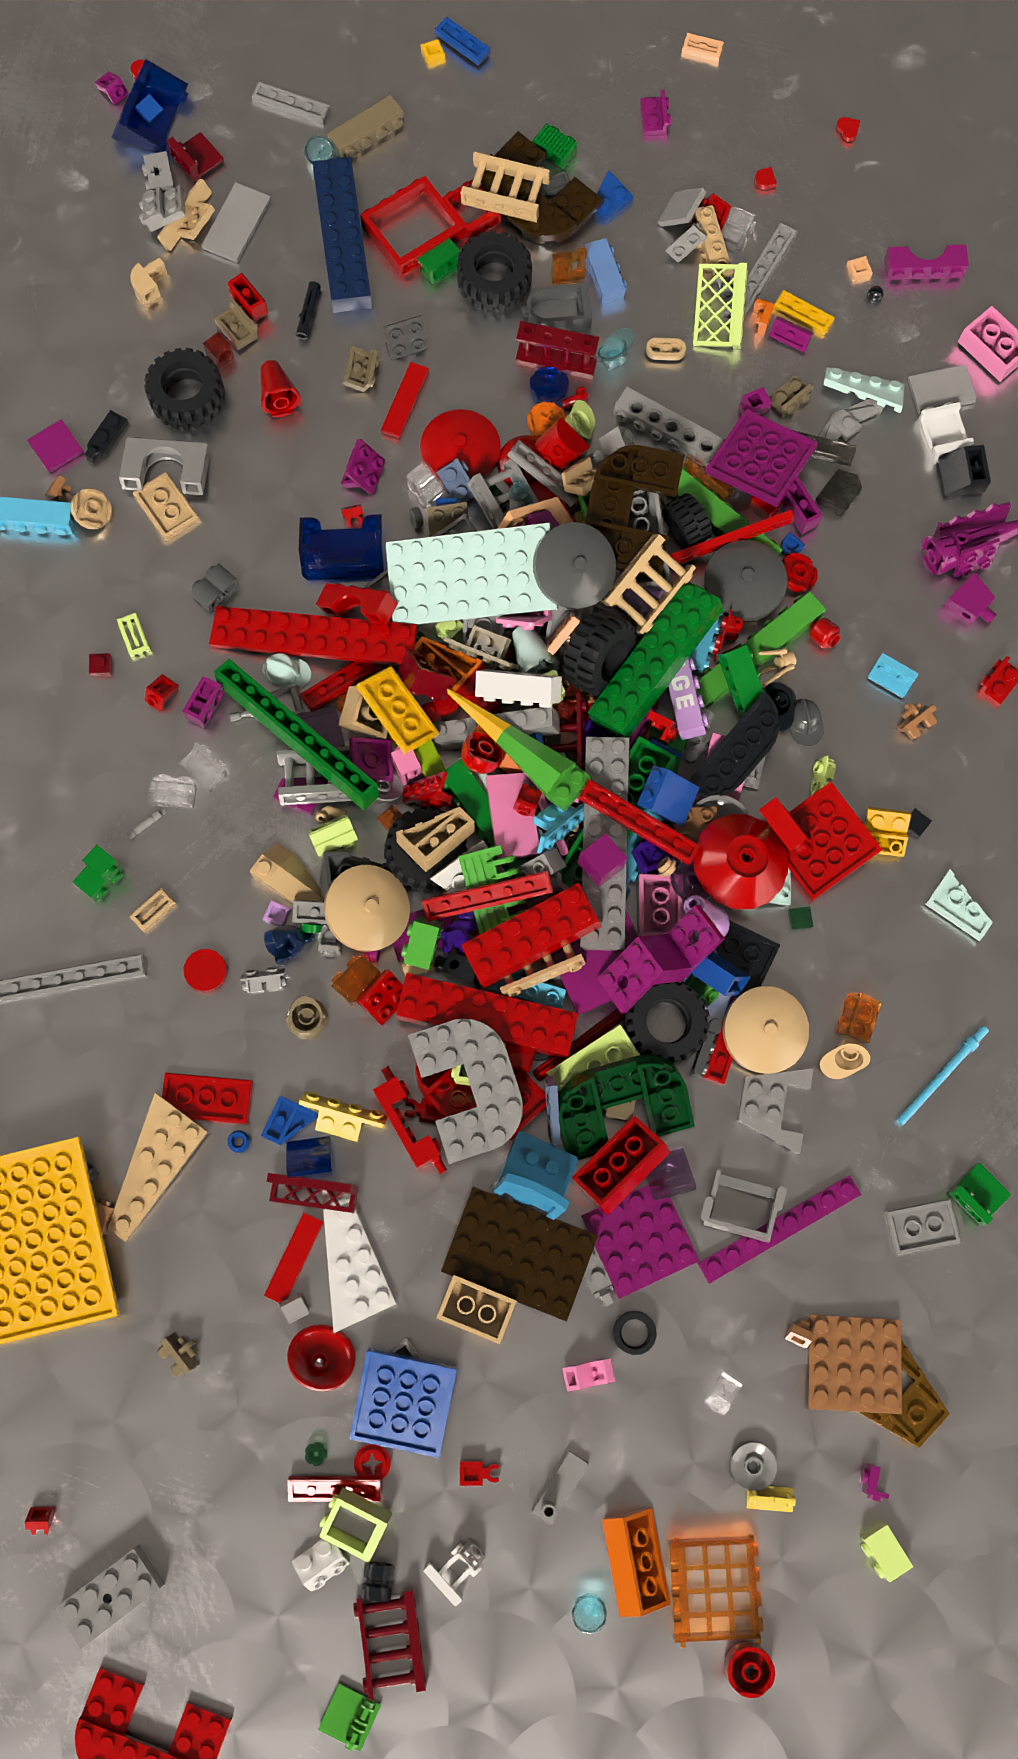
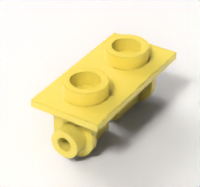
[746,1486,796,1512]

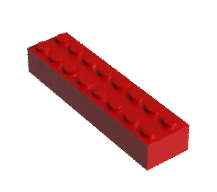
[396,973,578,1059]

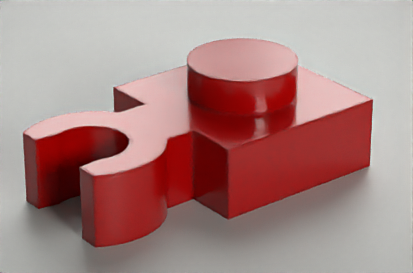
[404,1098,443,1124]
[460,1461,499,1486]

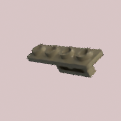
[443,625,520,671]

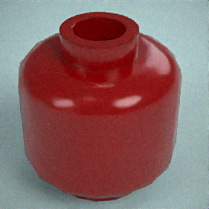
[809,618,841,649]

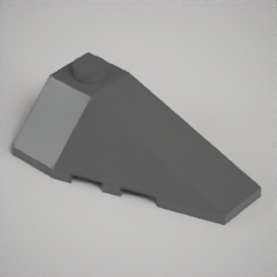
[320,851,411,901]

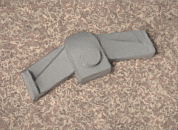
[814,398,883,460]

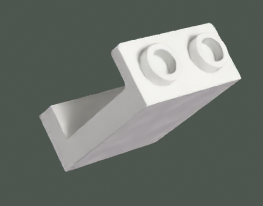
[918,402,975,463]

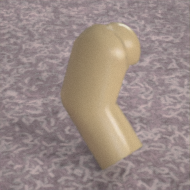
[315,805,347,823]

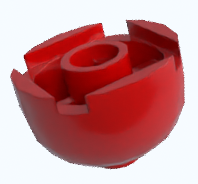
[461,731,506,774]

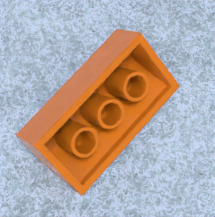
[602,1508,671,1617]

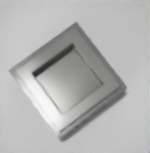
[279,1293,310,1324]

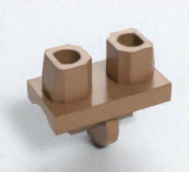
[896,702,938,739]

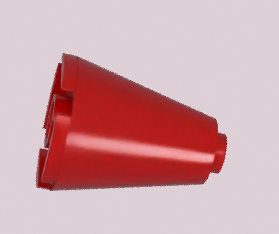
[260,360,301,417]

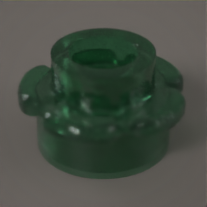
[305,1442,327,1466]

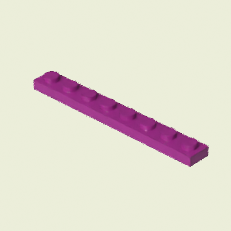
[697,1175,862,1284]

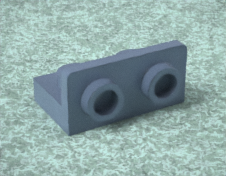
[437,458,475,503]

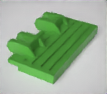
[458,844,528,934]

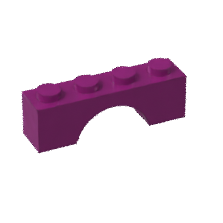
[884,244,969,280]

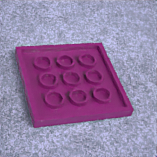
[705,409,818,507]
[581,1179,700,1299]

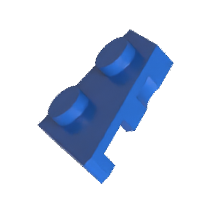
[595,171,634,222]
[261,1096,318,1146]

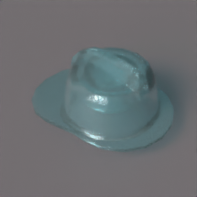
[595,328,635,372]

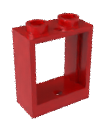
[443,179,501,242]
[759,797,811,854]

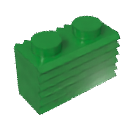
[532,123,578,169]

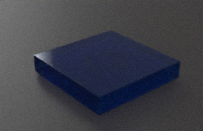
[286,1136,332,1177]

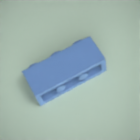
[583,238,627,305]

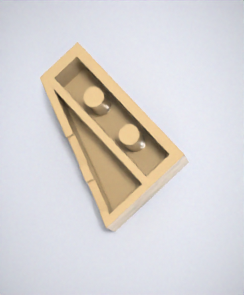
[396,807,475,872]

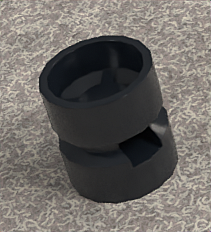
[361,1561,395,1602]

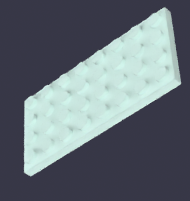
[386,523,558,625]

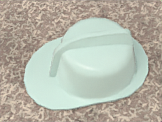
[262,653,311,690]

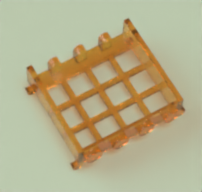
[667,1534,763,1648]

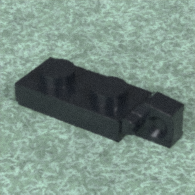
[84,410,129,463]

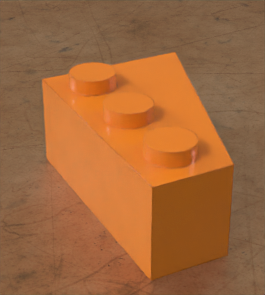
[414,636,483,692]

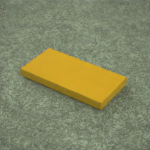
[356,666,439,755]

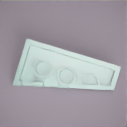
[823,367,905,413]

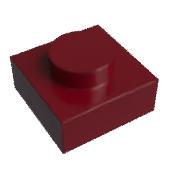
[89,653,111,676]

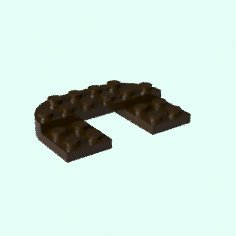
[481,131,604,244]
[585,445,685,576]

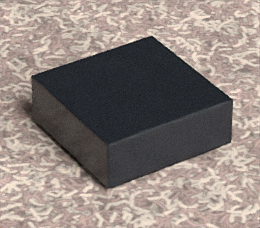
[908,808,932,838]

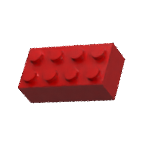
[571,1115,670,1216]

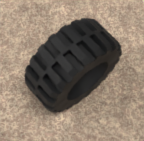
[457,231,532,312]
[144,348,225,430]
[563,611,637,696]
[384,807,467,893]
[623,982,710,1063]

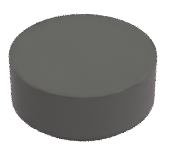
[409,507,424,529]

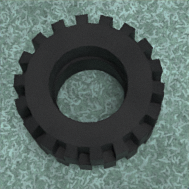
[662,493,712,549]

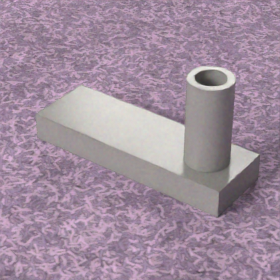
[532,1451,589,1525]

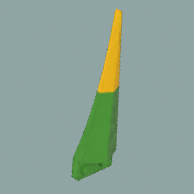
[447,689,593,812]

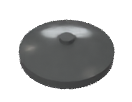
[533,522,616,609]
[704,540,787,621]

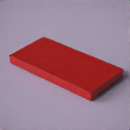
[162,1072,253,1125]

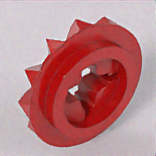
[354,1444,391,1480]

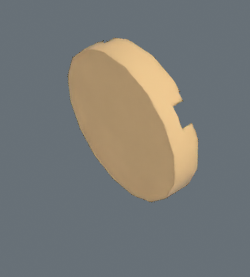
[70,488,112,529]

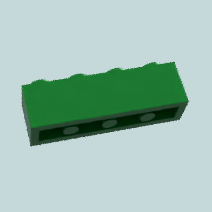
[717,645,766,719]

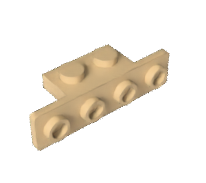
[158,179,215,251]
[694,205,733,279]

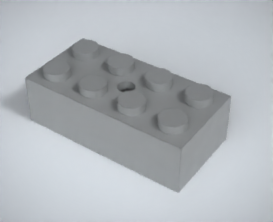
[55,1545,165,1649]

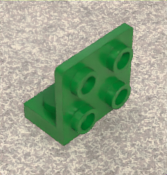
[948,1163,1011,1226]

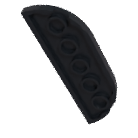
[688,691,780,798]

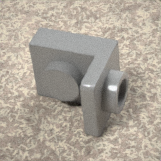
[318,926,342,957]

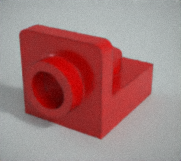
[145,674,179,711]
[513,784,542,817]

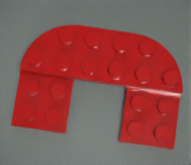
[415,1063,546,1142]
[75,1666,232,1759]

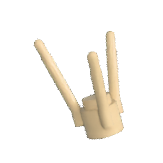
[758,648,796,687]

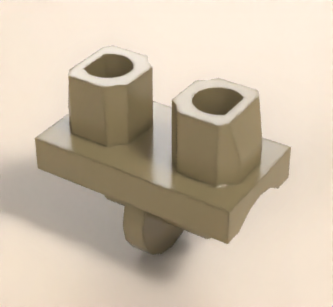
[157,1332,199,1377]

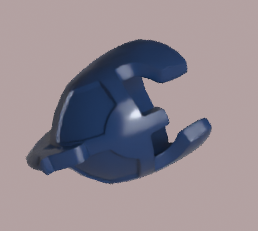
[264,925,315,964]

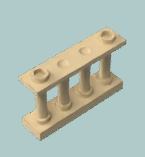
[461,152,550,223]
[600,534,696,634]
[500,944,586,997]

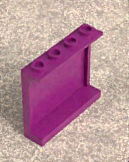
[551,908,638,1016]

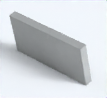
[201,182,271,263]

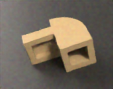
[130,257,167,306]

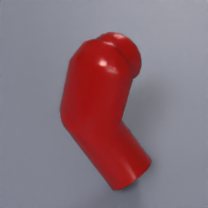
[562,387,589,410]

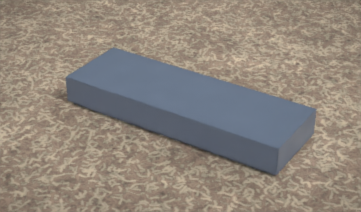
[544,1076,561,1147]

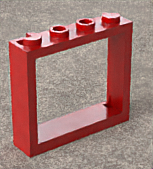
[360,176,465,277]

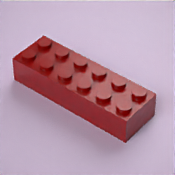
[461,883,602,988]

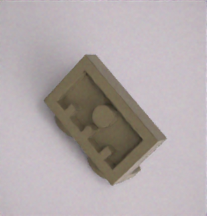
[769,375,813,419]

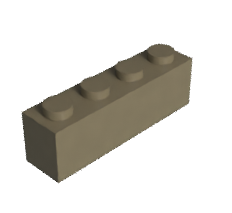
[327,95,404,158]

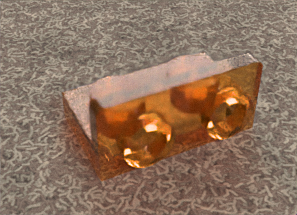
[837,993,881,1043]

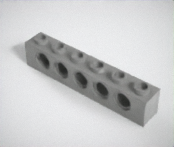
[613,386,725,467]

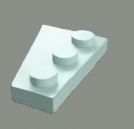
[925,869,993,941]

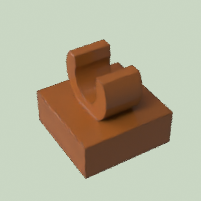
[377,805,402,831]

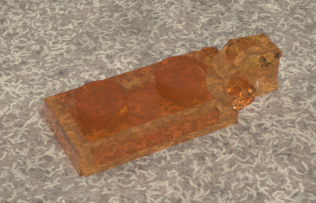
[683,458,734,499]

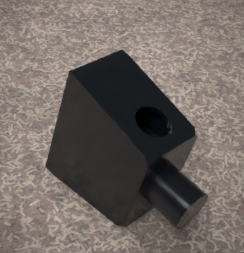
[434,952,481,990]

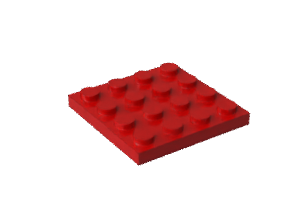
[770,781,883,901]

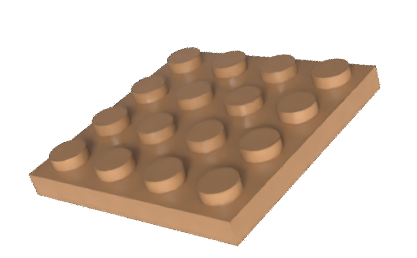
[808,1315,902,1414]

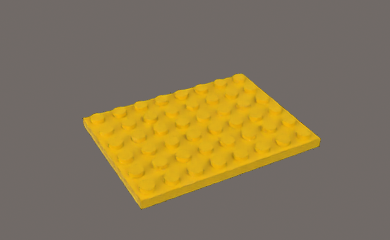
[0,1136,120,1344]

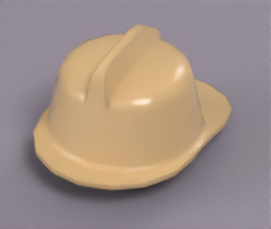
[820,1038,870,1079]

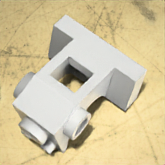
[423,1540,485,1607]

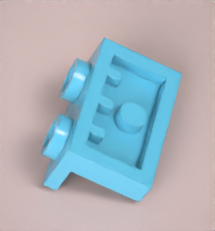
[868,653,919,698]

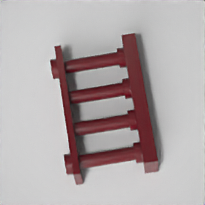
[515,321,600,379]
[531,692,589,771]
[353,1587,427,1700]

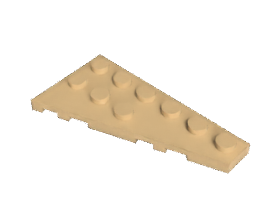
[108,1093,208,1242]

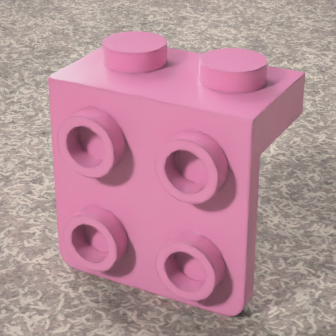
[496,610,552,630]

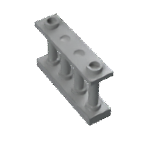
[467,458,539,529]
[277,745,352,806]

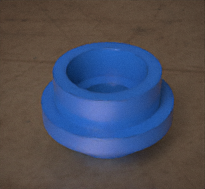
[228,1130,250,1153]

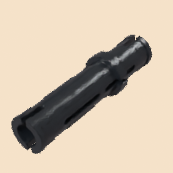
[295,281,321,340]

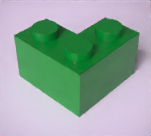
[72,844,125,902]

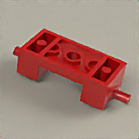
[373,1066,448,1175]

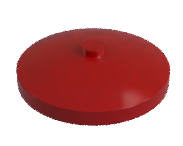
[420,409,501,482]

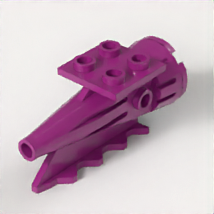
[921,502,1018,578]

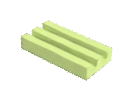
[117,612,151,658]

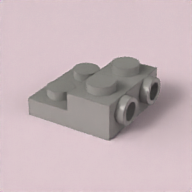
[139,185,185,232]

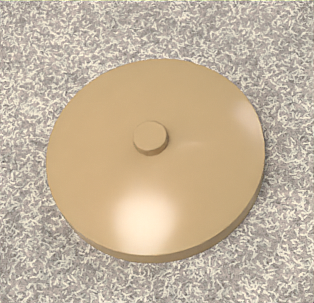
[324,865,410,952]
[723,986,809,1074]

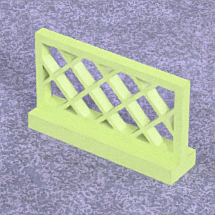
[693,263,748,349]

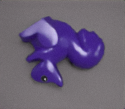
[441,911,478,955]

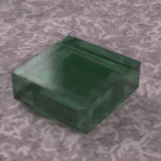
[788,906,814,931]

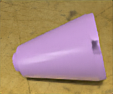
[683,895,730,942]

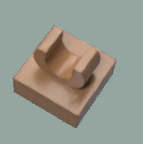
[45,475,72,501]
[785,1318,815,1348]

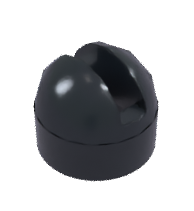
[867,286,884,304]

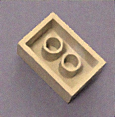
[436,1275,517,1344]

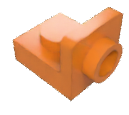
[753,298,775,335]

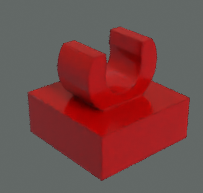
[341,504,363,527]
[25,1507,54,1535]

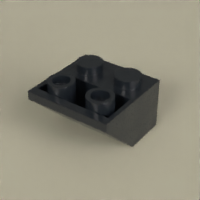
[938,445,991,497]

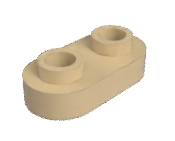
[646,338,686,361]

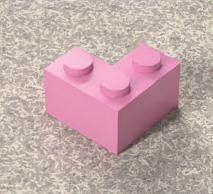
[391,747,425,787]

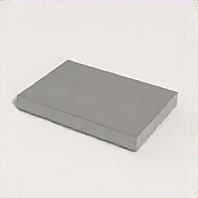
[907,364,977,415]
[885,1199,961,1256]

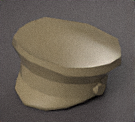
[286,995,328,1039]

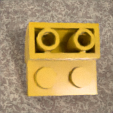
[863,806,911,857]

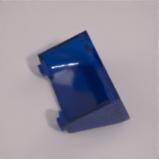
[111,59,189,153]
[298,514,384,581]

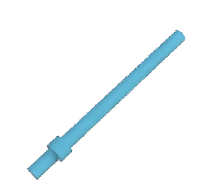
[896,1026,989,1126]

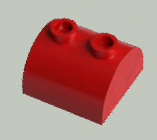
[534,417,590,472]

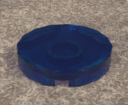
[530,367,569,402]

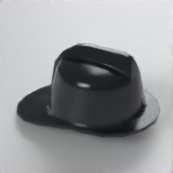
[764,682,796,731]

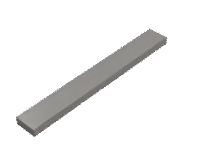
[0,954,146,1003]

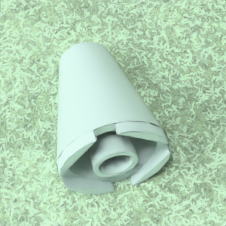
[512,625,560,675]

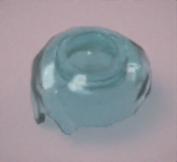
[304,135,336,165]
[572,1594,607,1634]

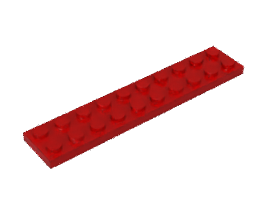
[209,606,418,666]

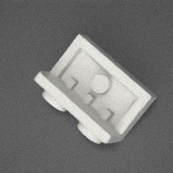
[291,1539,350,1591]

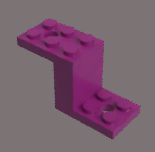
[597,905,725,1013]

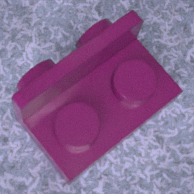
[640,90,671,136]

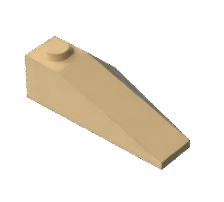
[249,842,322,904]

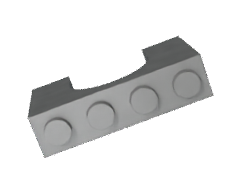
[119,437,210,495]

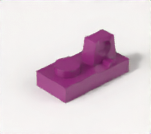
[769,316,814,352]

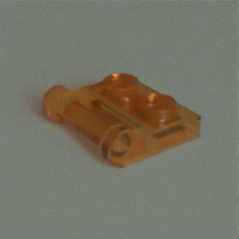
[551,247,588,283]

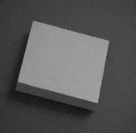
[658,187,706,227]

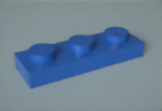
[435,17,490,66]

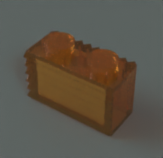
[331,954,381,1006]

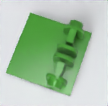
[318,1683,381,1752]

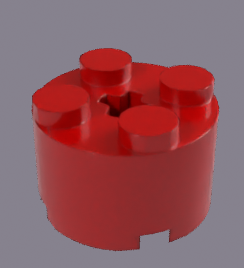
[724,1642,775,1698]

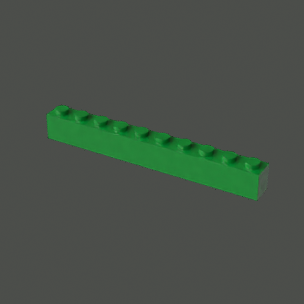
[214,659,379,810]

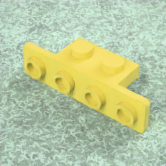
[299,1092,388,1142]

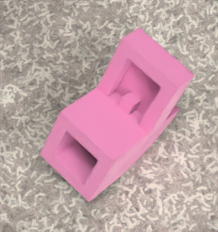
[562,1358,615,1391]

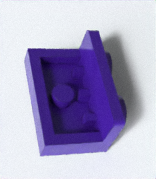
[631,839,679,874]

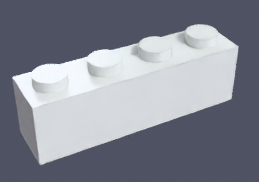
[475,669,562,707]

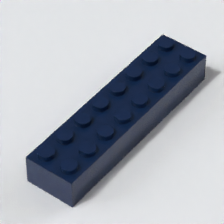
[312,157,372,313]

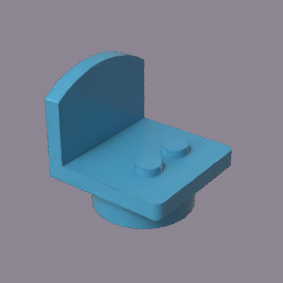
[493,1131,578,1220]

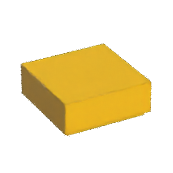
[421,39,445,64]

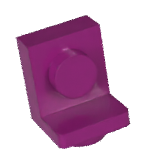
[94,71,129,105]

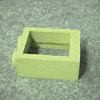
[319,1487,392,1563]

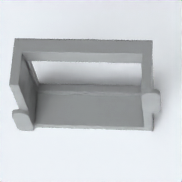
[701,1169,787,1243]

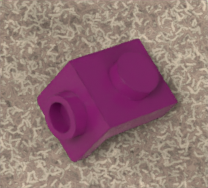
[861,1463,890,1502]

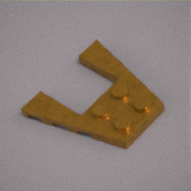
[858,1340,950,1448]

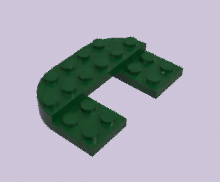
[558,1055,695,1160]

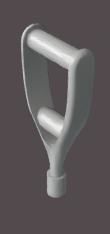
[229,684,306,722]

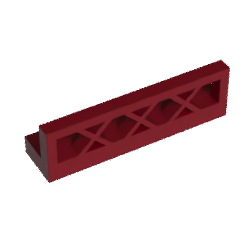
[266,1173,359,1213]

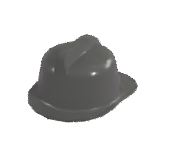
[790,699,824,746]

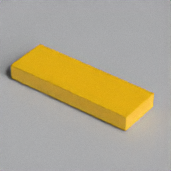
[774,289,835,336]

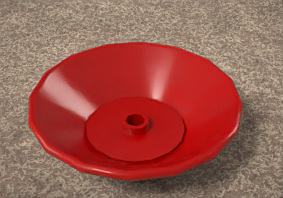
[693,814,788,909]

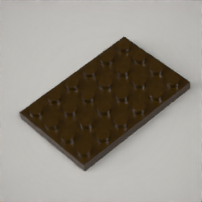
[441,1186,599,1322]

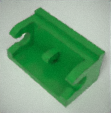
[417,238,461,285]

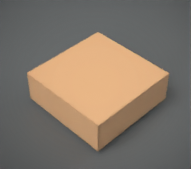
[846,256,873,281]

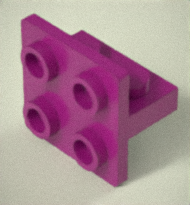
[341,439,385,495]

